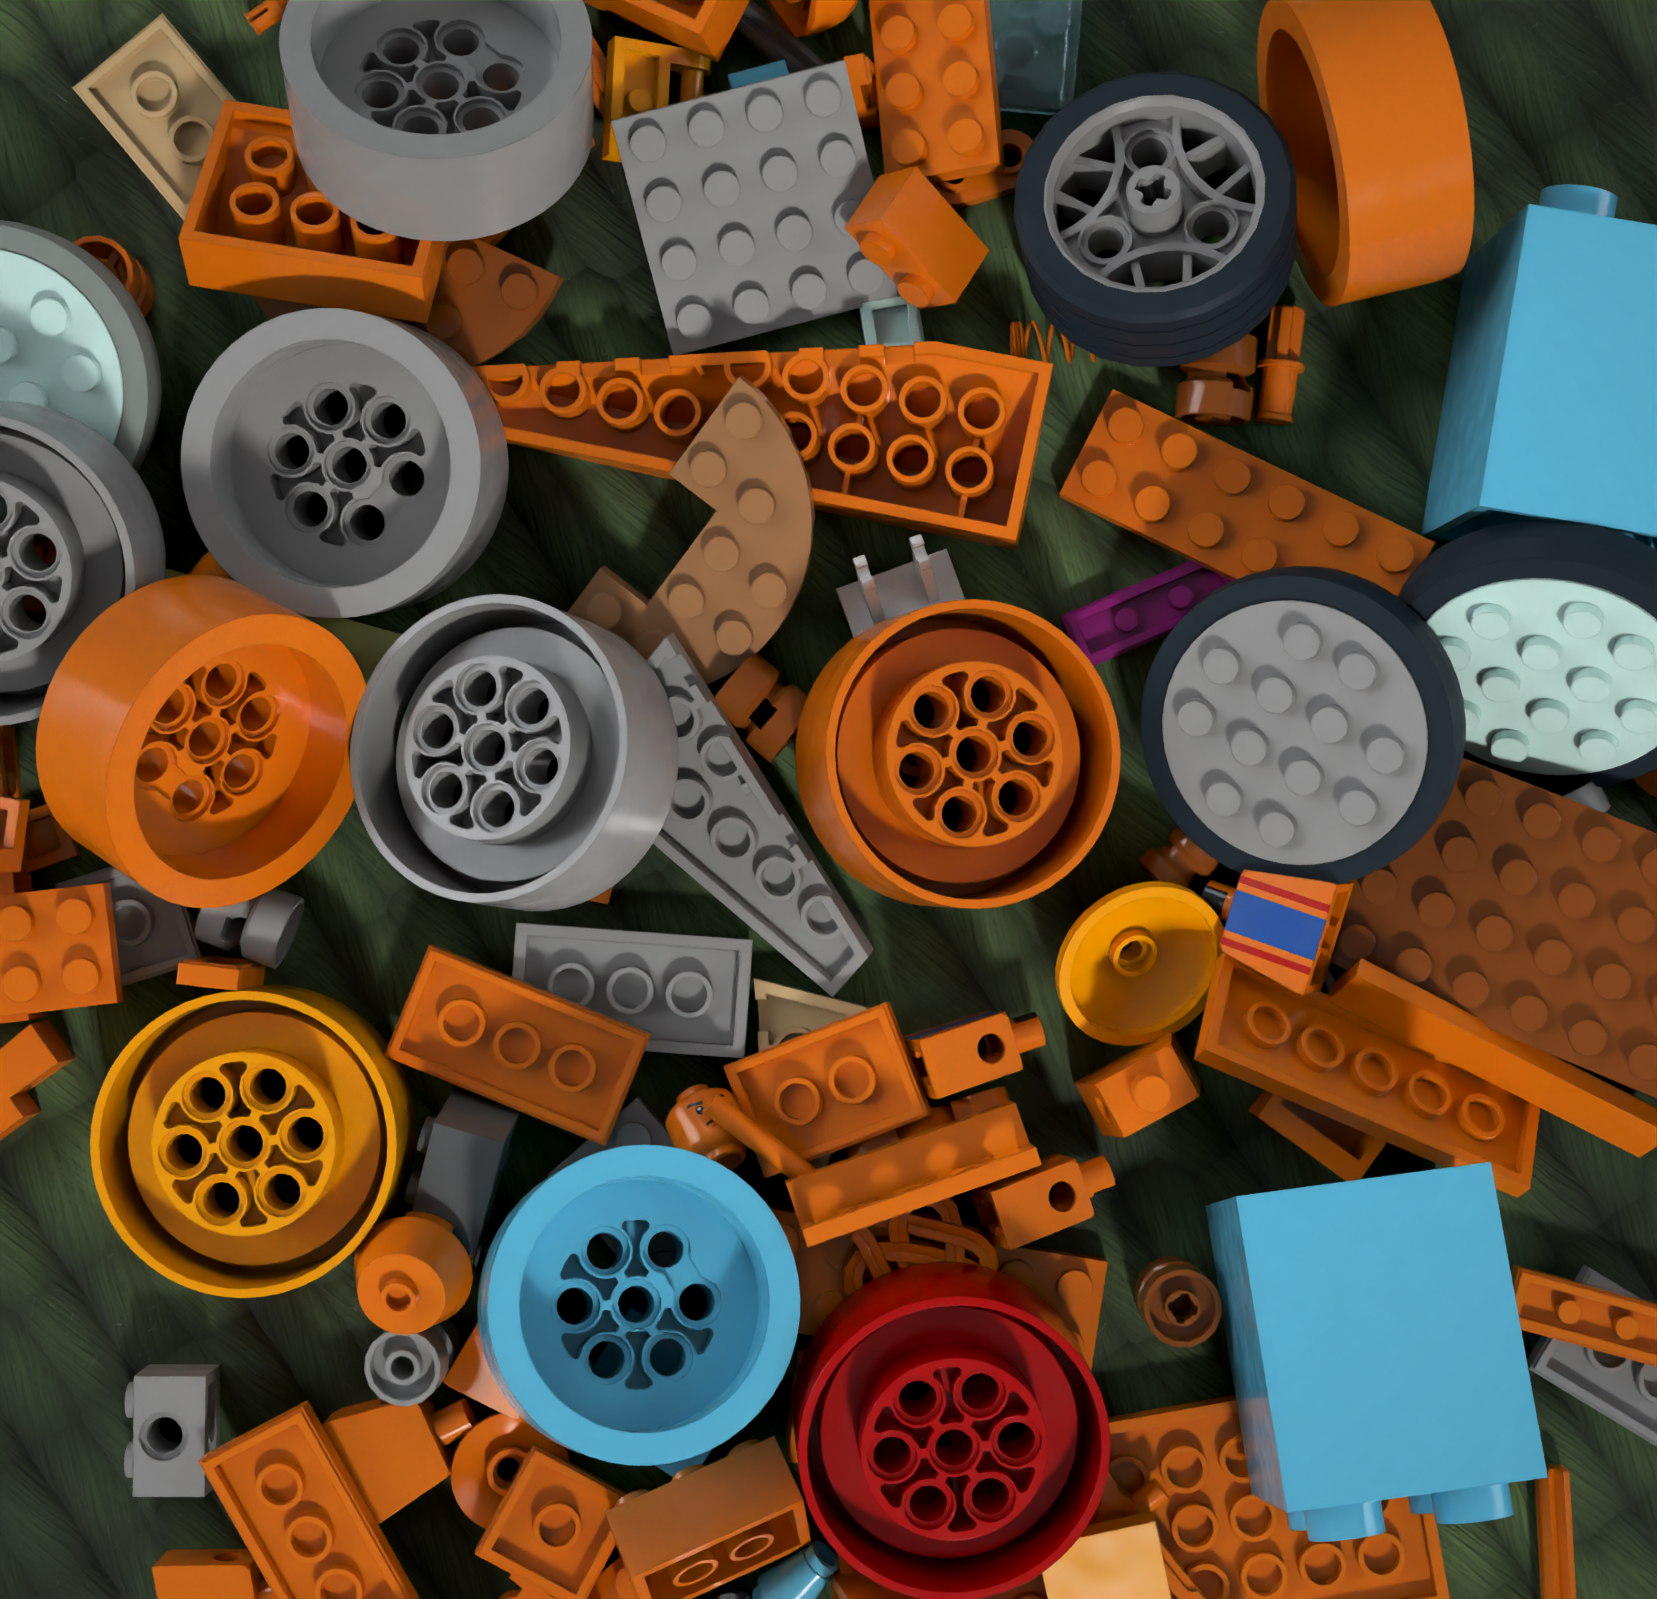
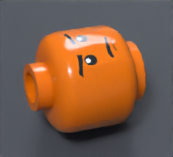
[665,1084,749,1171]

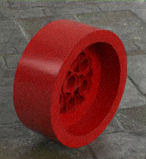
[792,1262,1111,1599]

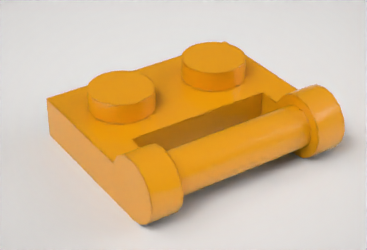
[602,36,711,163]

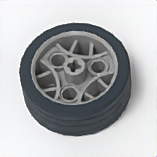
[1014,71,1297,367]

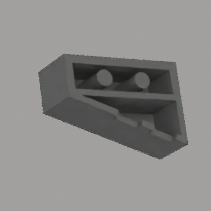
[404,1085,522,1279]

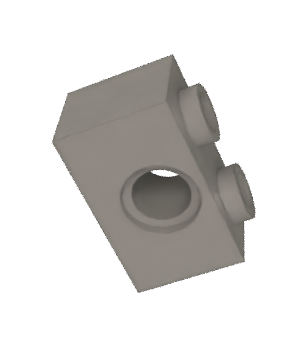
[124,1364,220,1497]

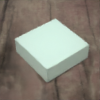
[859,296,925,346]

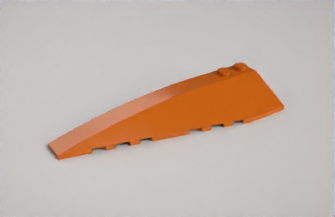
[471,341,1053,550]

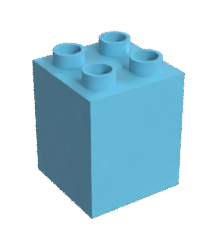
[1421,184,1657,550]
[1205,1162,1548,1542]

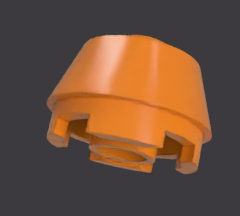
[354,1211,473,1335]

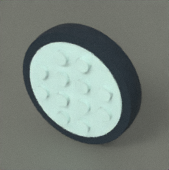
[1398,520,1657,790]

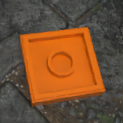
[474,1442,628,1599]

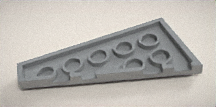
[647,632,874,997]

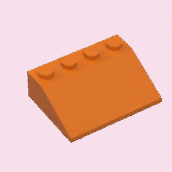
[178,99,445,324]

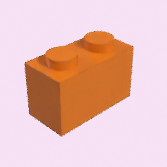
[844,166,990,310]

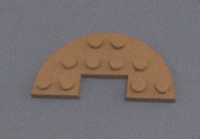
[567,375,815,685]

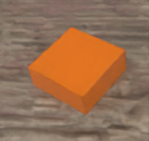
[20,804,80,875]

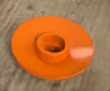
[450,1413,570,1529]

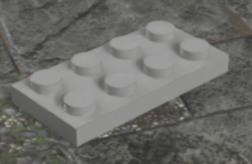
[512,922,753,1058]

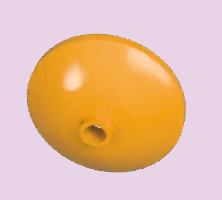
[1055,881,1224,1046]

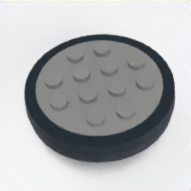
[1140,566,1466,884]

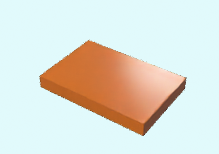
[723,1002,933,1178]

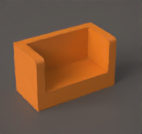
[1248,1089,1387,1181]

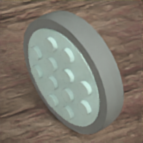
[0,220,162,540]

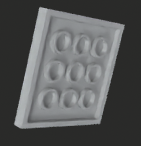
[611,60,900,355]

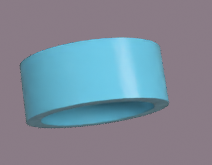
[477,1145,801,1466]

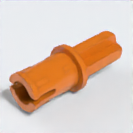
[1255,305,1306,425]

